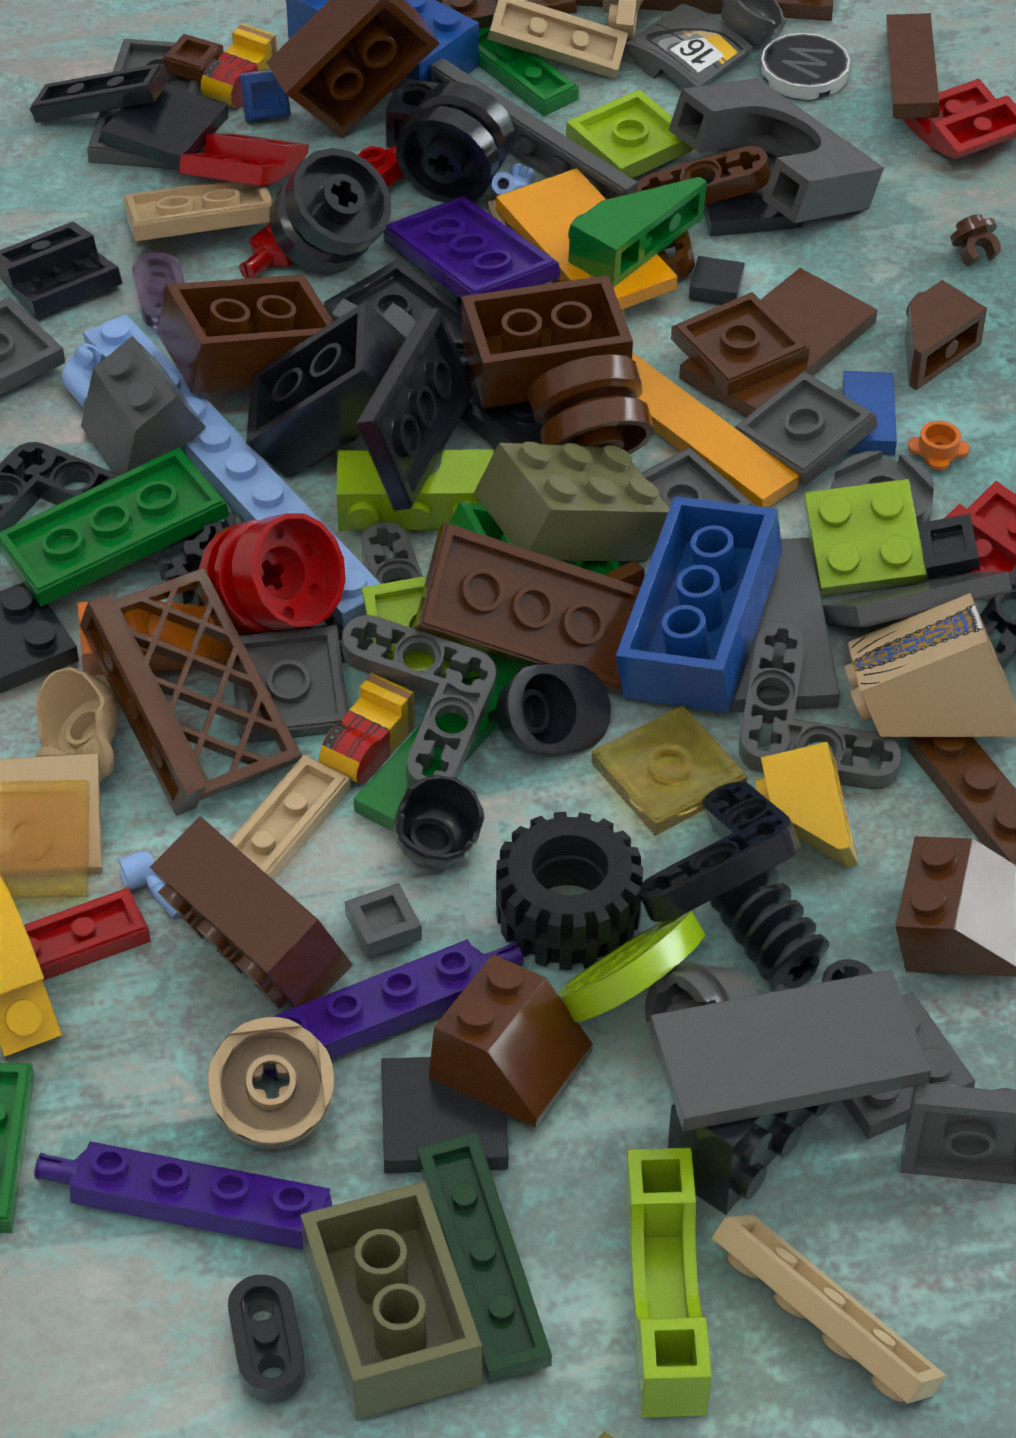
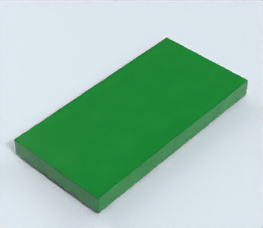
[0,447,230,607]

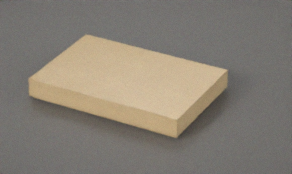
[123,180,273,242]

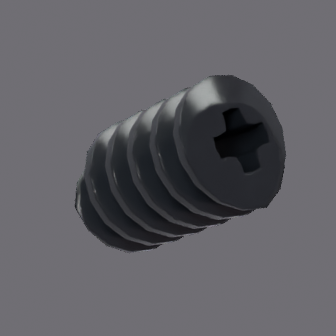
[710,868,829,992]

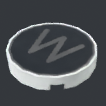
[760,33,850,100]

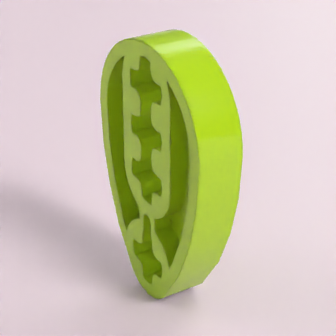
[558,910,706,1022]

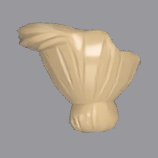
[36,667,120,782]

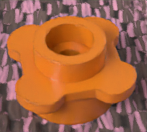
[908,421,969,471]

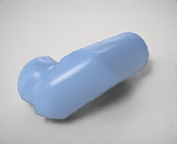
[490,163,535,196]
[61,343,102,409]

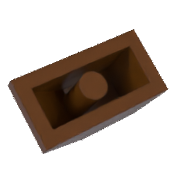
[905,280,987,390]

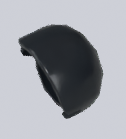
[393,775,484,869]

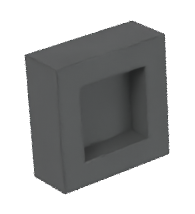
[345,883,422,958]

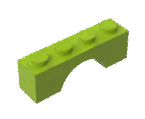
[625,1148,712,1418]

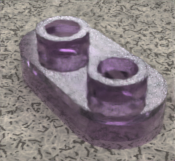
[132,252,185,330]

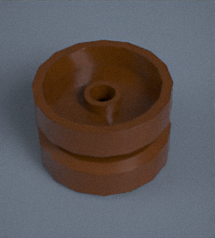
[528,354,654,454]

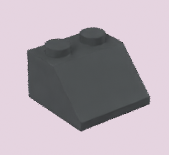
[81,336,206,475]

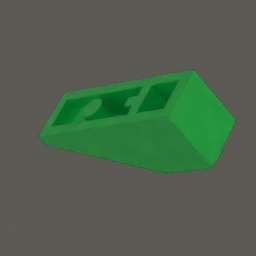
[568,177,707,287]

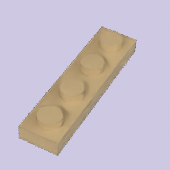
[712,1214,947,1404]

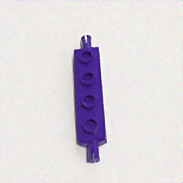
[264,939,524,1081]
[34,1141,332,1249]

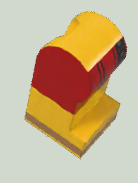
[201,23,277,108]
[319,673,415,785]

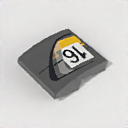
[624,3,753,89]

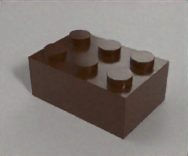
[266,0,440,138]
[157,275,334,393]
[462,275,633,408]
[150,816,353,1009]

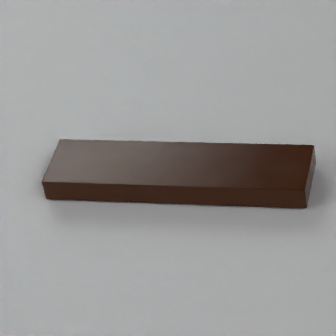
[886,13,939,119]

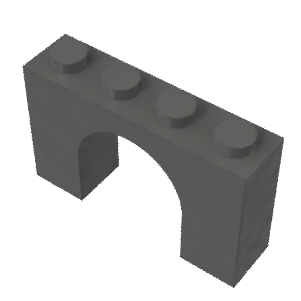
[669,78,884,223]

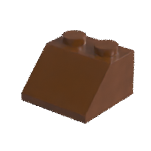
[896,836,1016,977]
[428,954,593,1128]

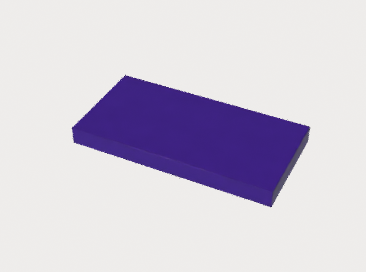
[383,196,561,299]

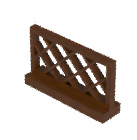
[80,568,302,816]

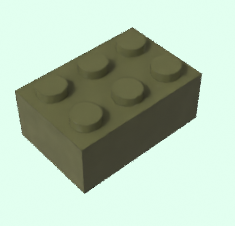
[474,441,670,561]
[300,1181,482,1420]

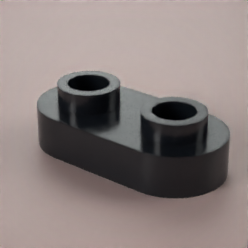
[228,1274,305,1402]

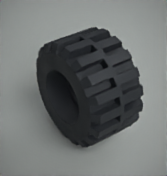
[496,811,643,970]

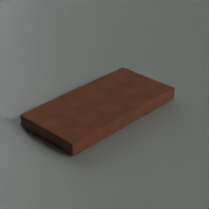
[679,268,877,417]
[413,522,641,694]

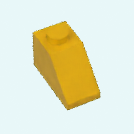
[755,742,858,868]

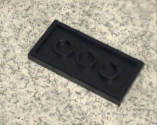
[356,308,474,511]

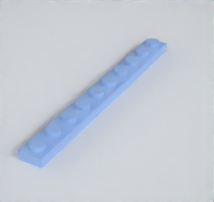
[83,314,381,628]

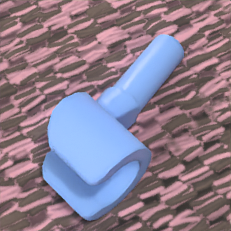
[118,851,179,920]

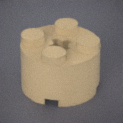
[208,1017,334,1149]

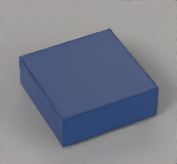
[239,70,291,121]

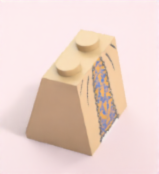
[844,593,1016,737]

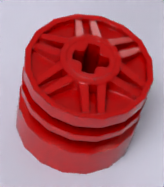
[199,513,346,635]

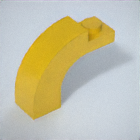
[0,875,62,1057]

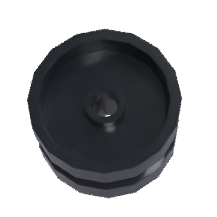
[396,81,514,203]
[270,148,391,274]

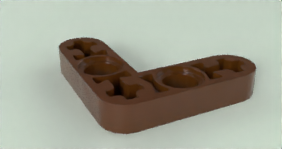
[637,146,771,280]

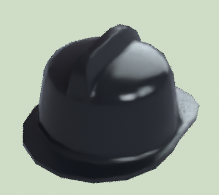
[488,663,611,754]

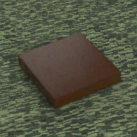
[671,292,810,396]

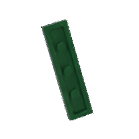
[417,1132,552,1384]

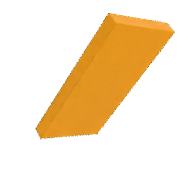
[496,168,678,310]

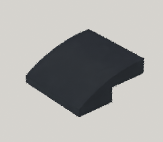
[0,221,123,319]

